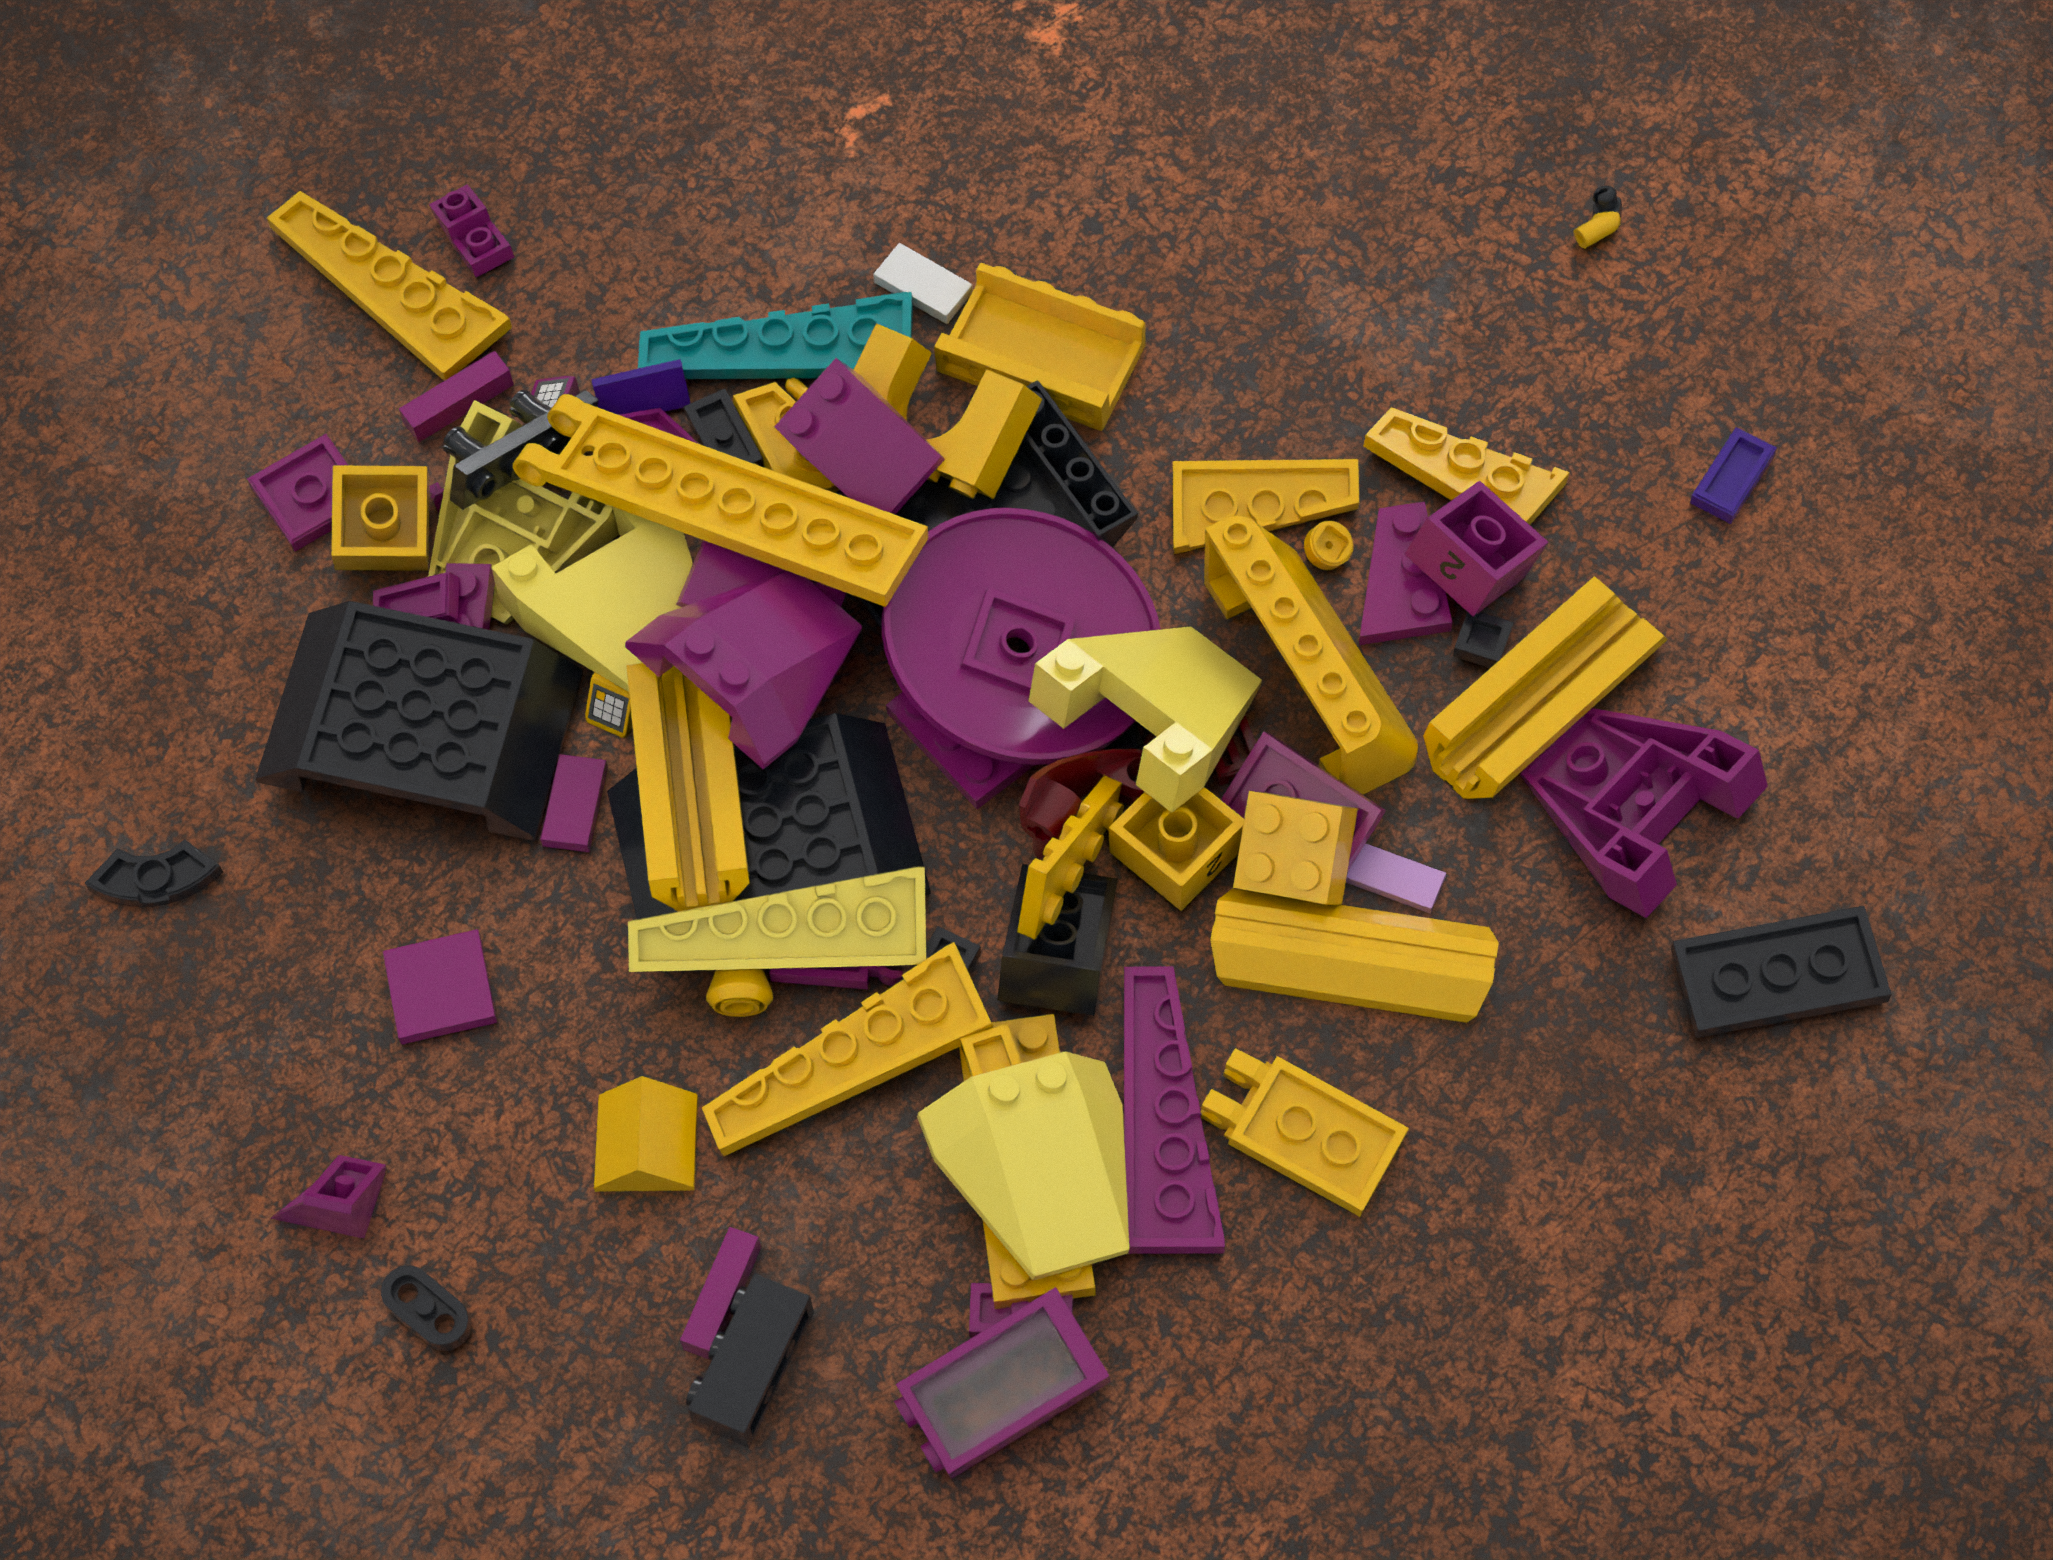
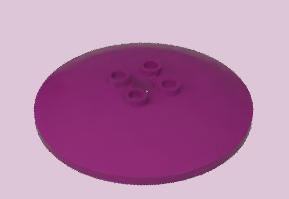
[882,508,1161,765]

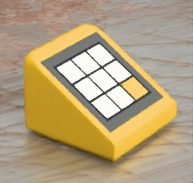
[585,672,633,738]

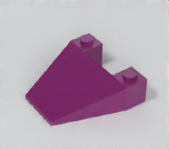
[1520,708,1768,918]

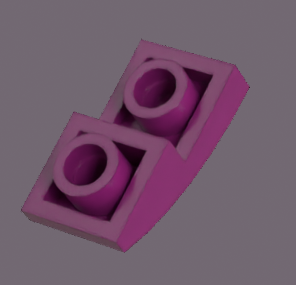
[429,184,514,278]

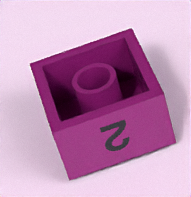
[1404,480,1549,617]

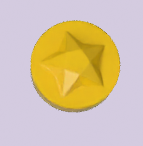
[1304,521,1353,570]

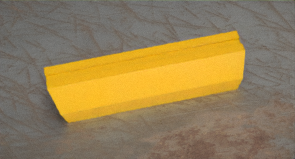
[1423,576,1667,799]
[626,663,750,912]
[1210,888,1499,1023]

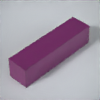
[399,351,514,443]
[680,1226,762,1359]

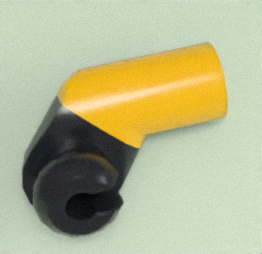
[1574,186,1622,249]

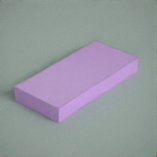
[1346,844,1446,914]

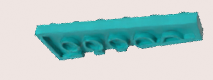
[638,292,913,379]

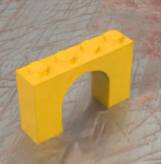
[853,323,1042,499]

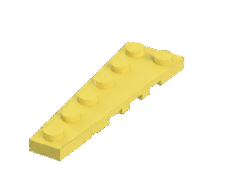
[628,867,926,972]

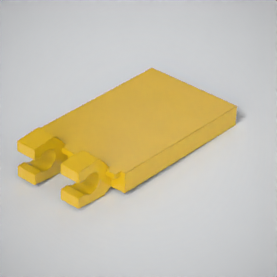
[1201,1048,1409,1217]

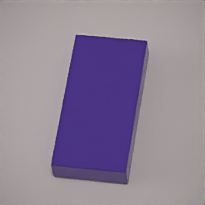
[591,359,691,415]
[1690,427,1777,524]

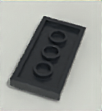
[1671,906,1892,1038]

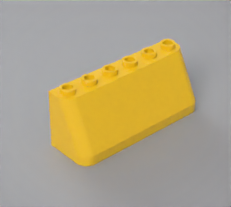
[1204,516,1418,795]

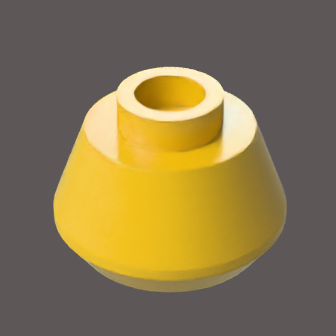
[706,969,773,1017]

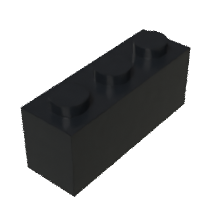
[686,1273,814,1448]

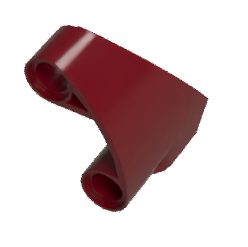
[1019,749,1144,861]

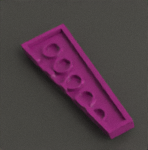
[1124,966,1225,1254]

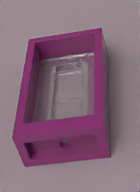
[894,1287,1111,1479]

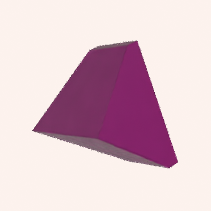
[270,1155,386,1239]

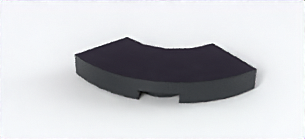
[85,839,223,907]

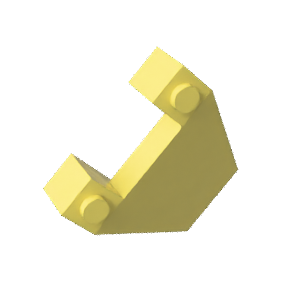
[428,400,619,625]
[491,507,693,692]
[1029,627,1262,813]

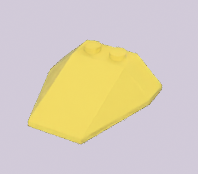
[917,1051,1129,1281]

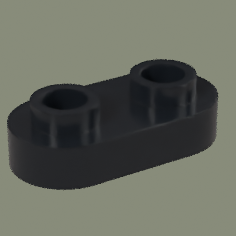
[381,1265,471,1351]

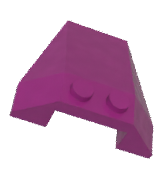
[625,570,862,769]

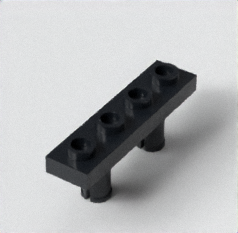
[443,389,599,510]

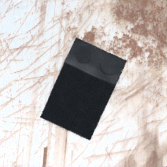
[997,864,1118,1016]

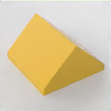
[594,1076,698,1192]

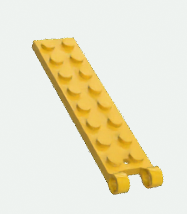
[513,394,928,607]

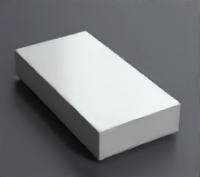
[873,243,973,324]

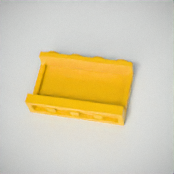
[934,263,1146,431]

